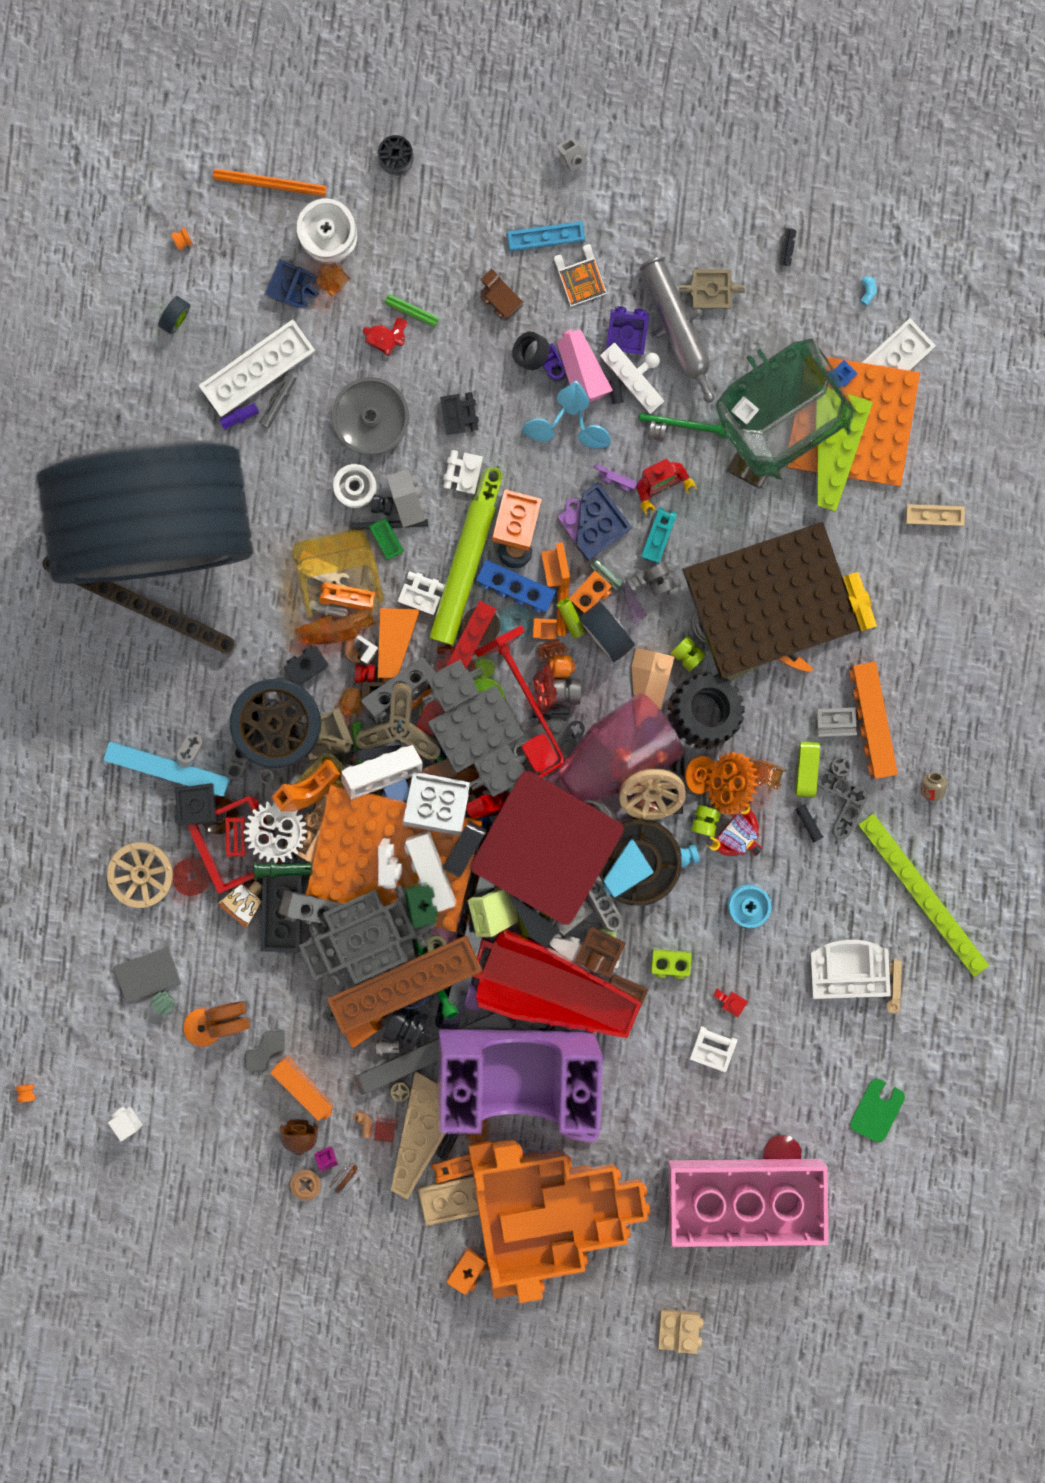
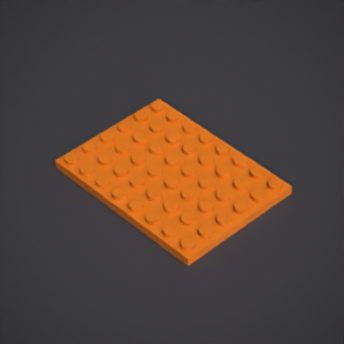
[306,784,482,932]

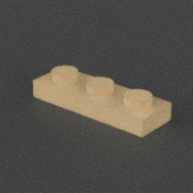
[906,504,965,526]

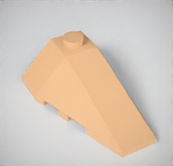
[631,648,674,728]
[284,793,329,863]

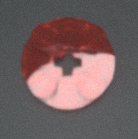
[173,858,211,896]

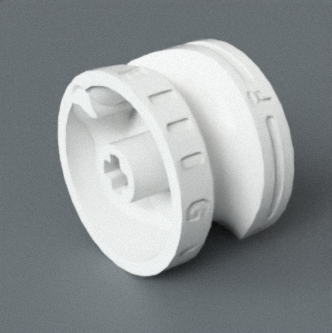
[297,198,357,264]

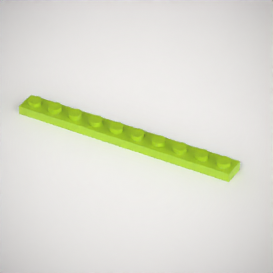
[858,813,990,977]

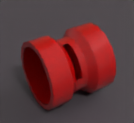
[355,664,375,683]

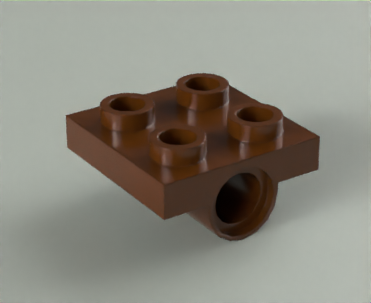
[575,926,626,978]

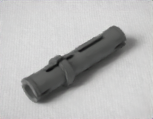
[259,372,297,428]

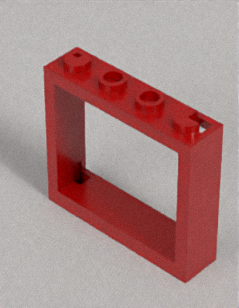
[187,794,283,894]

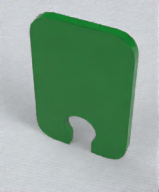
[850,1079,905,1142]

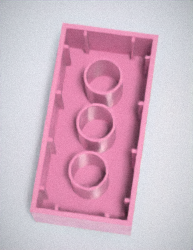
[668,1159,828,1247]

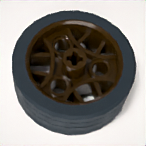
[230,679,321,768]

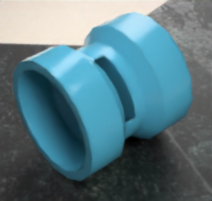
[680,844,701,868]

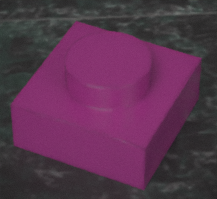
[314,1146,339,1172]

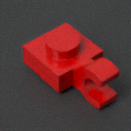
[713,989,748,1017]

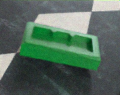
[369,517,404,560]

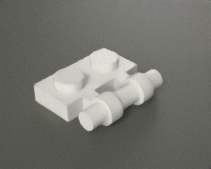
[443,450,483,495]
[398,571,445,615]

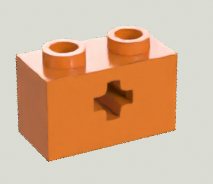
[446,1247,488,1295]

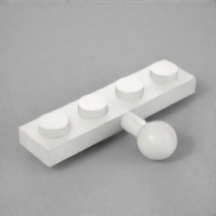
[599,343,664,414]

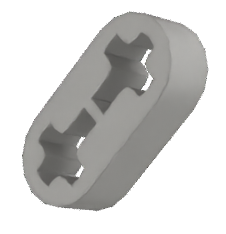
[176,734,202,768]

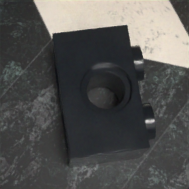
[284,645,330,686]

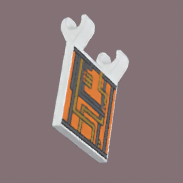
[554,244,607,307]

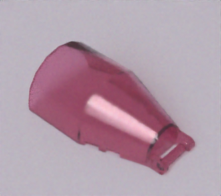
[546,693,683,801]

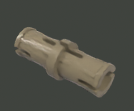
[316,734,351,752]

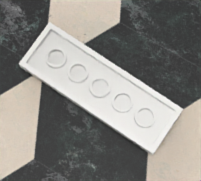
[199,319,316,418]

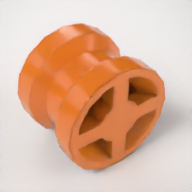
[171,227,193,251]
[15,1084,36,1103]

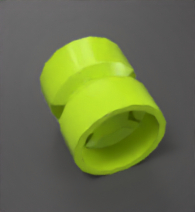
[670,636,707,672]
[691,805,721,837]

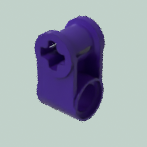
[542,343,565,382]

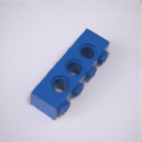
[476,560,556,614]

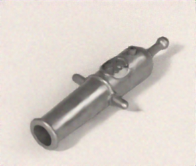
[639,256,715,403]

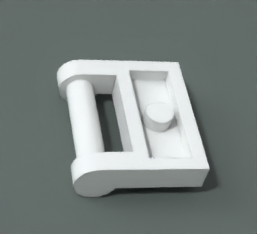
[689,1026,737,1072]

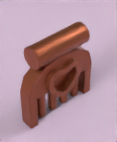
[537,639,568,661]

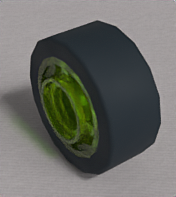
[158,296,190,334]

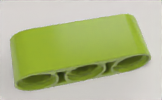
[795,741,820,798]

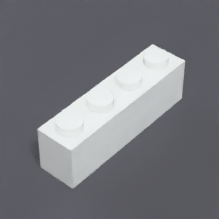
[341,745,422,799]
[404,830,456,912]

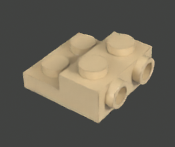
[658,1309,703,1354]

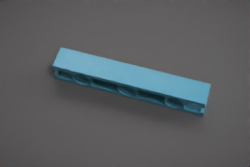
[104,742,231,797]

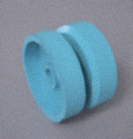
[727,884,772,928]

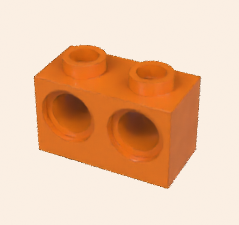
[569,571,612,614]

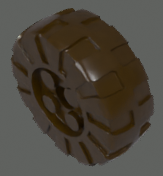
[599,818,682,906]

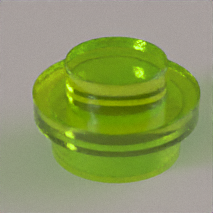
[476,659,495,678]

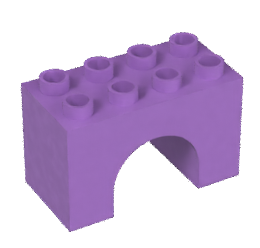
[437,1029,603,1133]

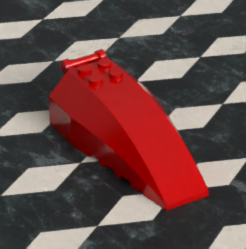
[473,929,642,1038]

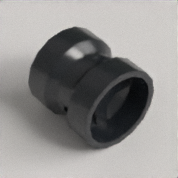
[371,494,393,516]

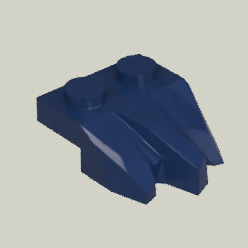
[264,259,319,308]

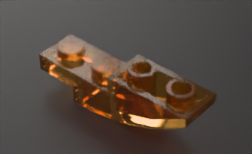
[295,608,375,644]

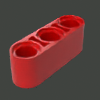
[466,792,510,819]

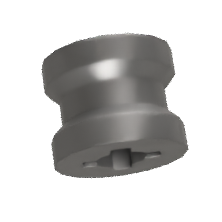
[648,421,666,442]
[624,570,647,594]
[830,757,851,776]

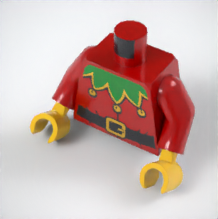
[636,459,697,515]

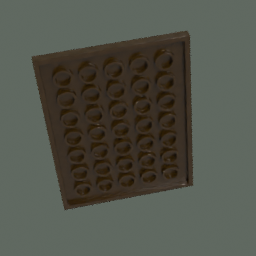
[682,522,861,679]

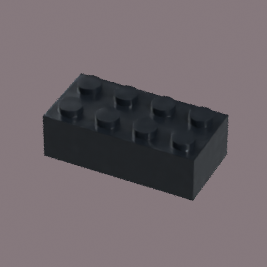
[260,875,304,953]

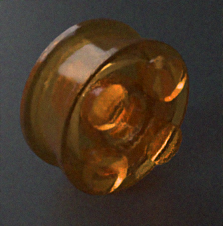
[749,757,787,790]

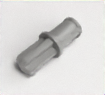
[309,600,348,618]

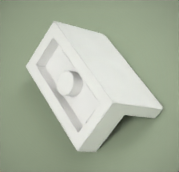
[357,635,379,664]

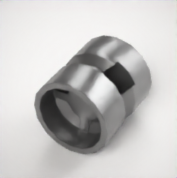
[644,562,677,597]
[553,680,581,705]

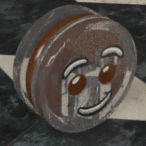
[329,1159,363,1197]

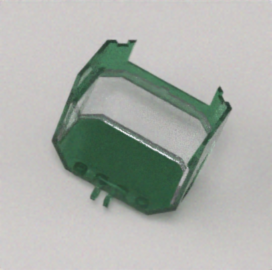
[715,338,855,480]

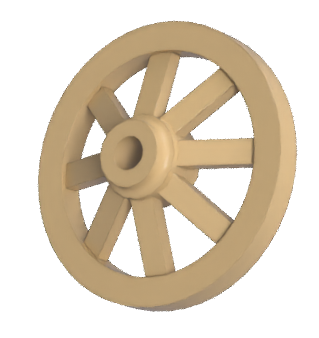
[619,769,686,820]
[107,842,173,908]

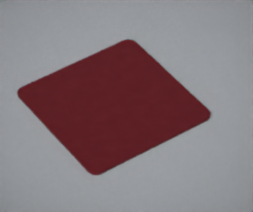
[471,771,624,925]

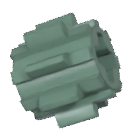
[150,991,176,1016]

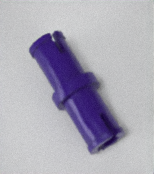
[220,403,260,430]

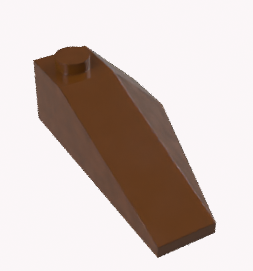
[406,759,488,795]

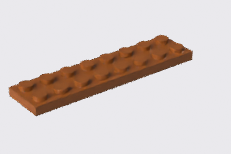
[327,936,482,1034]

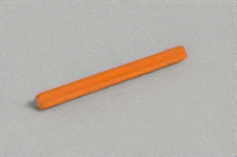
[213,169,327,197]

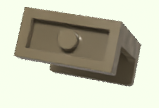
[295,708,354,761]

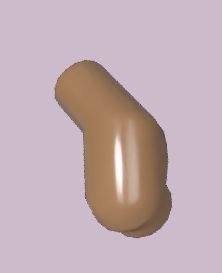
[344,637,363,664]
[353,1111,372,1138]

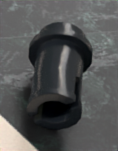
[609,380,624,404]

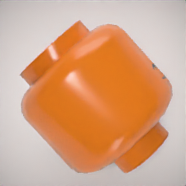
[546,653,576,679]

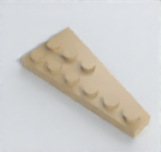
[391,1071,446,1199]

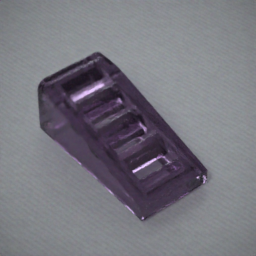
[623,583,647,624]

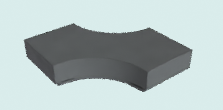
[246,1031,285,1071]

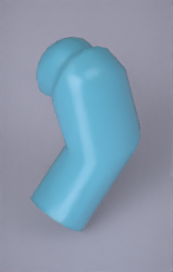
[860,276,877,306]

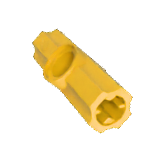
[843,572,877,631]

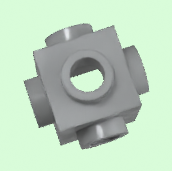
[556,136,588,172]

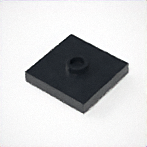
[175,783,217,827]

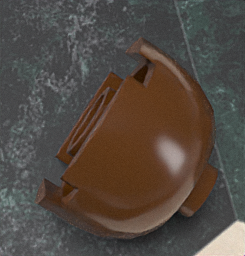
[280,1119,318,1155]

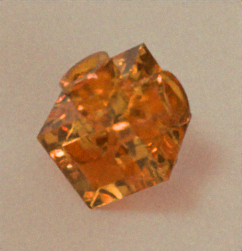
[315,262,351,297]

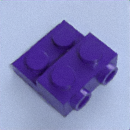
[606,306,649,355]

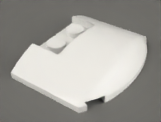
[811,940,891,999]

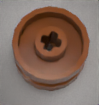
[204,1001,251,1038]

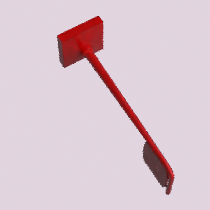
[474,625,564,778]

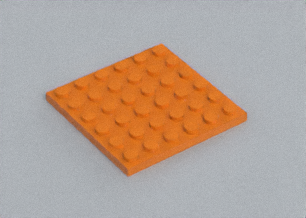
[787,354,920,487]

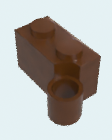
[480,269,523,321]

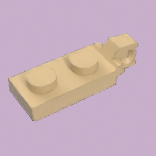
[887,959,902,1013]

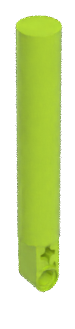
[429,467,503,646]

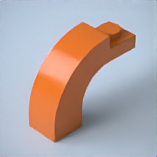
[272,760,341,812]

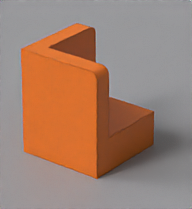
[533,618,557,639]

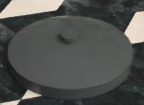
[332,377,409,455]

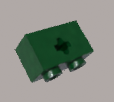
[403,882,439,928]

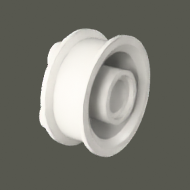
[333,464,377,508]

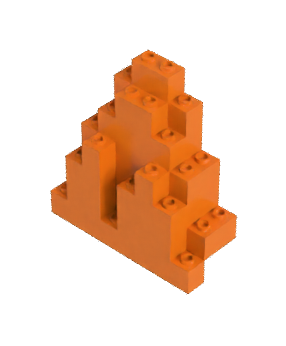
[468,1139,650,1303]

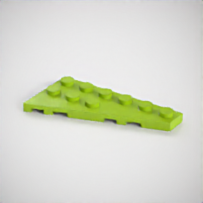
[817,384,873,512]

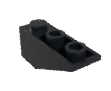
[510,894,559,948]

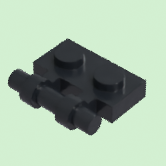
[440,392,479,436]

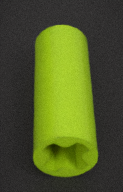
[557,598,585,638]

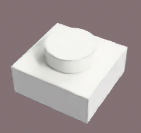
[731,396,759,424]

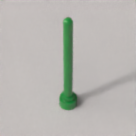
[638,413,730,439]
[413,938,459,1020]

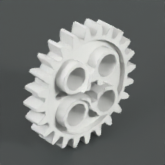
[244,801,307,863]

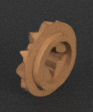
[290,1170,321,1200]

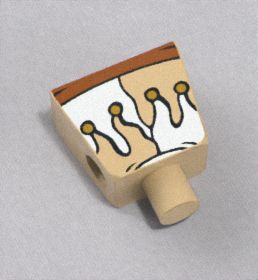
[218,880,263,928]

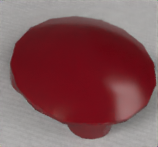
[764,1135,801,1159]

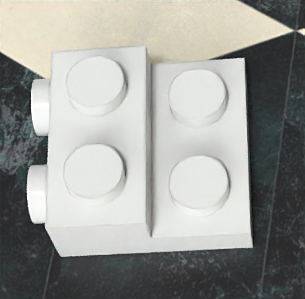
[378,838,402,888]

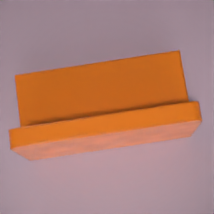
[541,542,571,588]

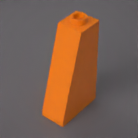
[378,608,419,682]
[270,1055,334,1121]

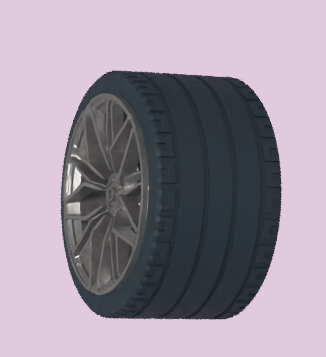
[36,441,254,584]

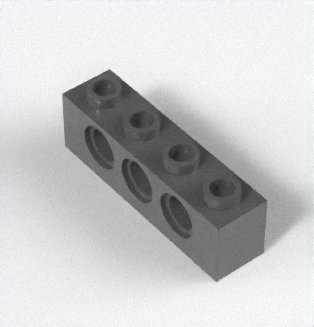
[361,657,436,725]
[279,890,342,928]

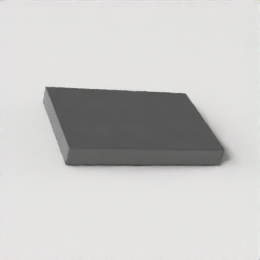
[114,947,181,1003]

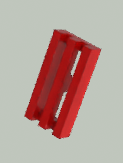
[225,817,246,857]

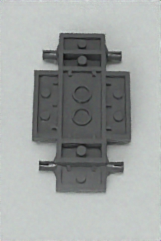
[422,660,528,797]
[299,885,436,987]

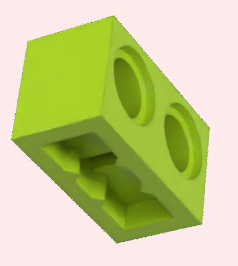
[651,949,692,979]

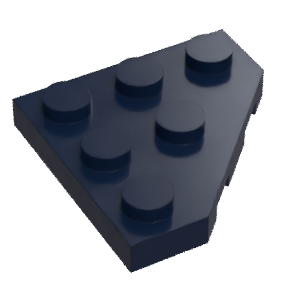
[576,482,632,562]

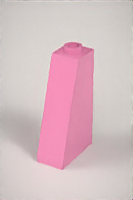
[557,329,613,403]

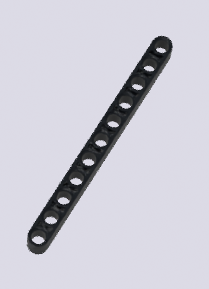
[435,825,495,1030]

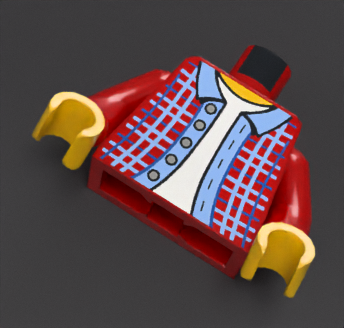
[706,807,763,857]

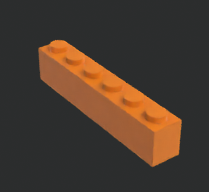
[849,661,898,779]

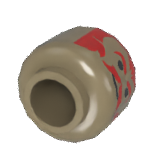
[921,772,947,801]

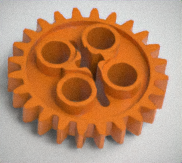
[706,752,758,815]

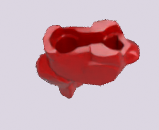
[362,318,407,356]

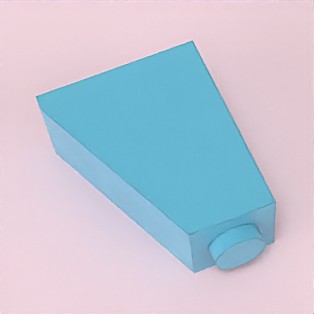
[603,839,654,898]

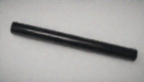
[351,519,428,530]

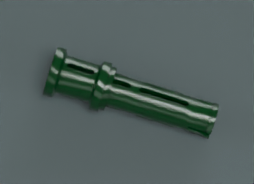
[253,862,313,880]

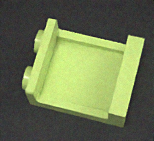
[468,886,519,937]

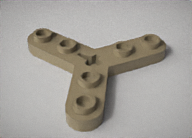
[355,684,441,760]

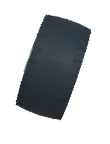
[579,602,635,662]

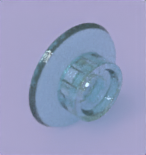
[499,605,534,639]

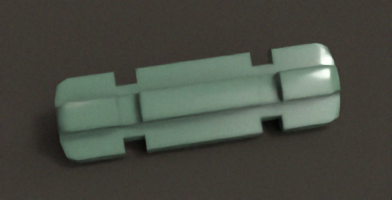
[590,559,623,591]

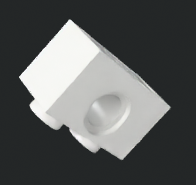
[108,1106,143,1141]

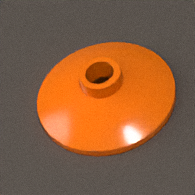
[685,756,715,794]
[183,1008,219,1047]

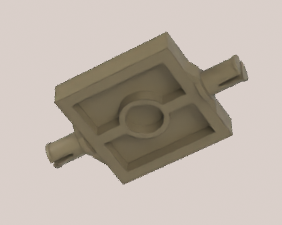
[679,269,745,309]

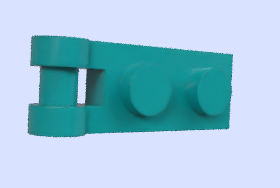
[641,507,677,564]

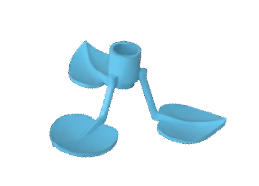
[522,381,612,448]

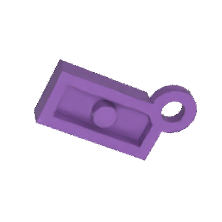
[593,464,637,492]
[558,499,580,544]

